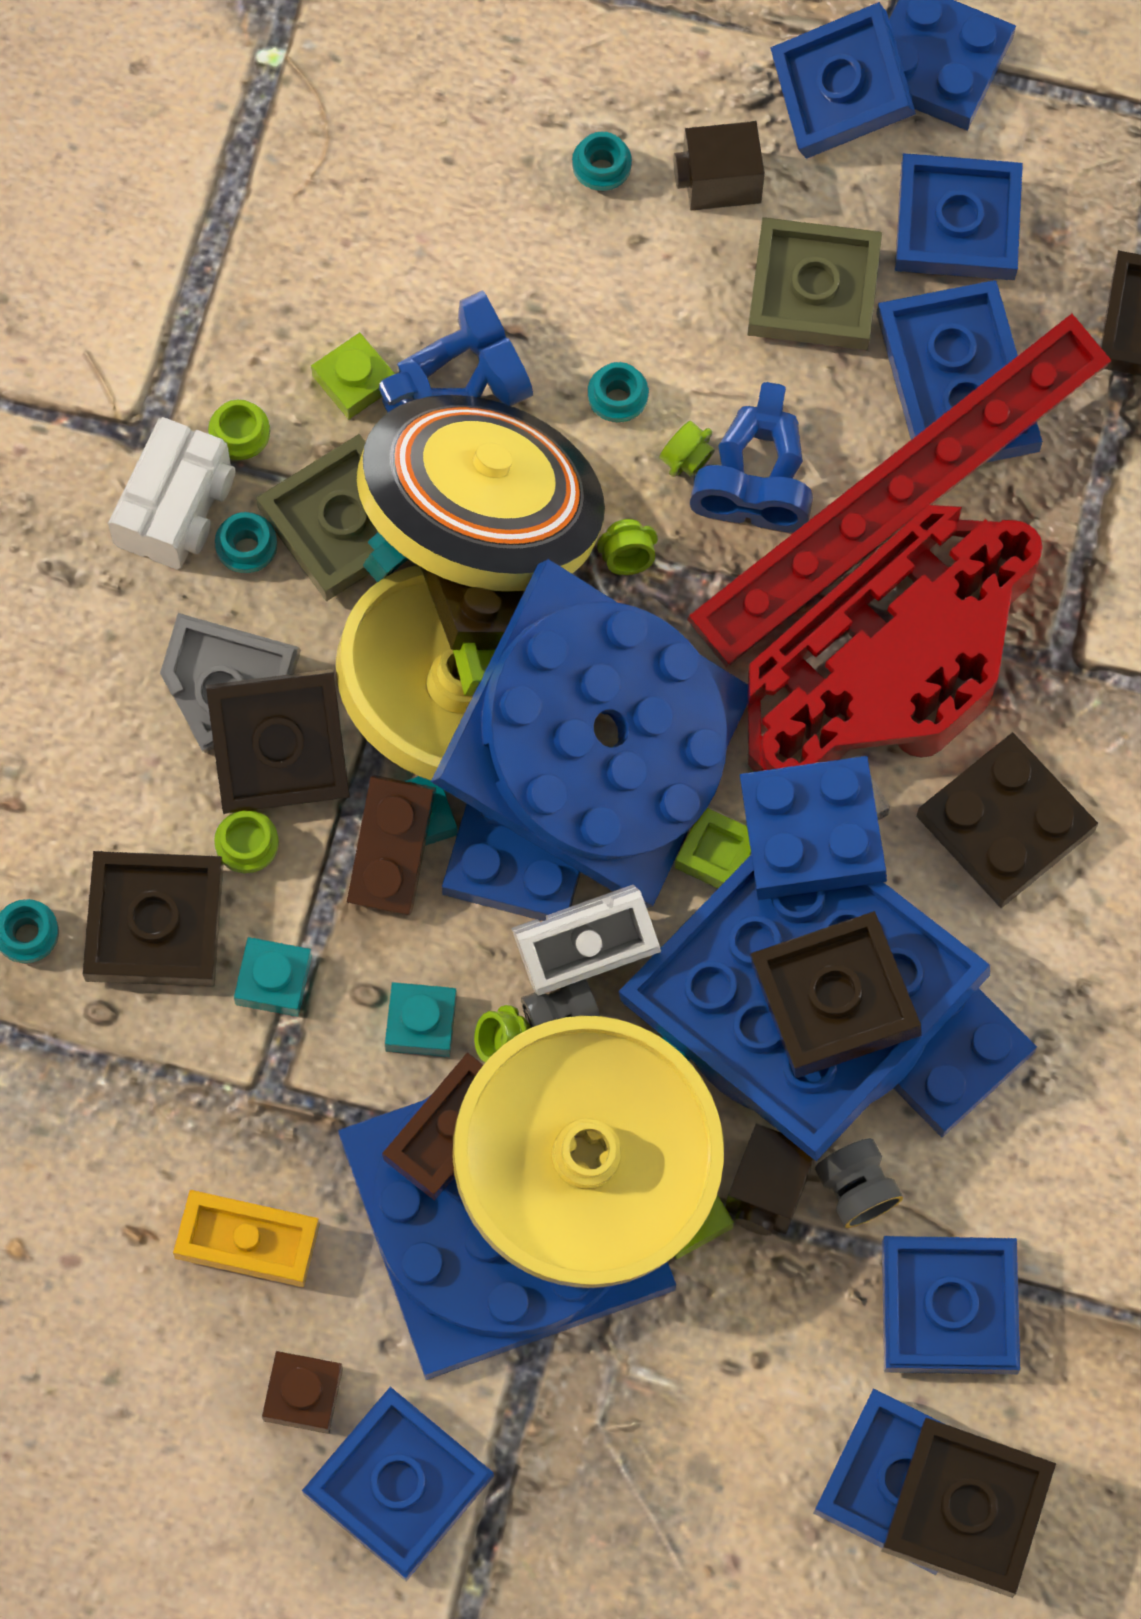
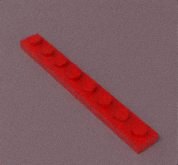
[687,313,1112,668]

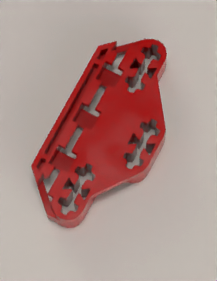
[748,505,1043,772]

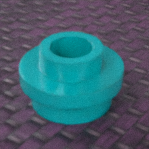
[572,131,632,191]
[588,362,649,423]
[215,512,277,573]
[0,899,59,963]

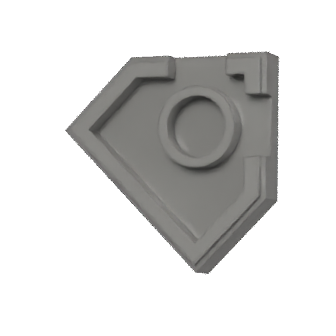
[160,613,301,753]

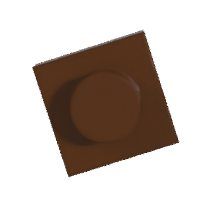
[262,1351,343,1434]

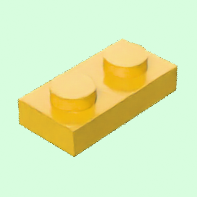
[173,1190,320,1288]

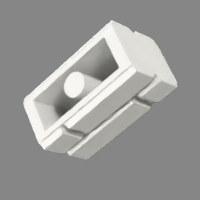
[108,417,235,570]
[511,885,661,996]

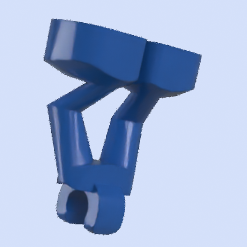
[379,290,533,413]
[690,382,813,533]

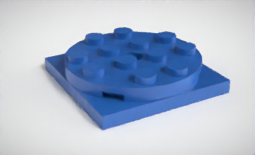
[431,559,748,908]
[618,855,990,1161]
[338,1095,676,1380]

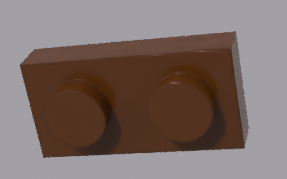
[347,775,436,915]
[382,1052,483,1201]

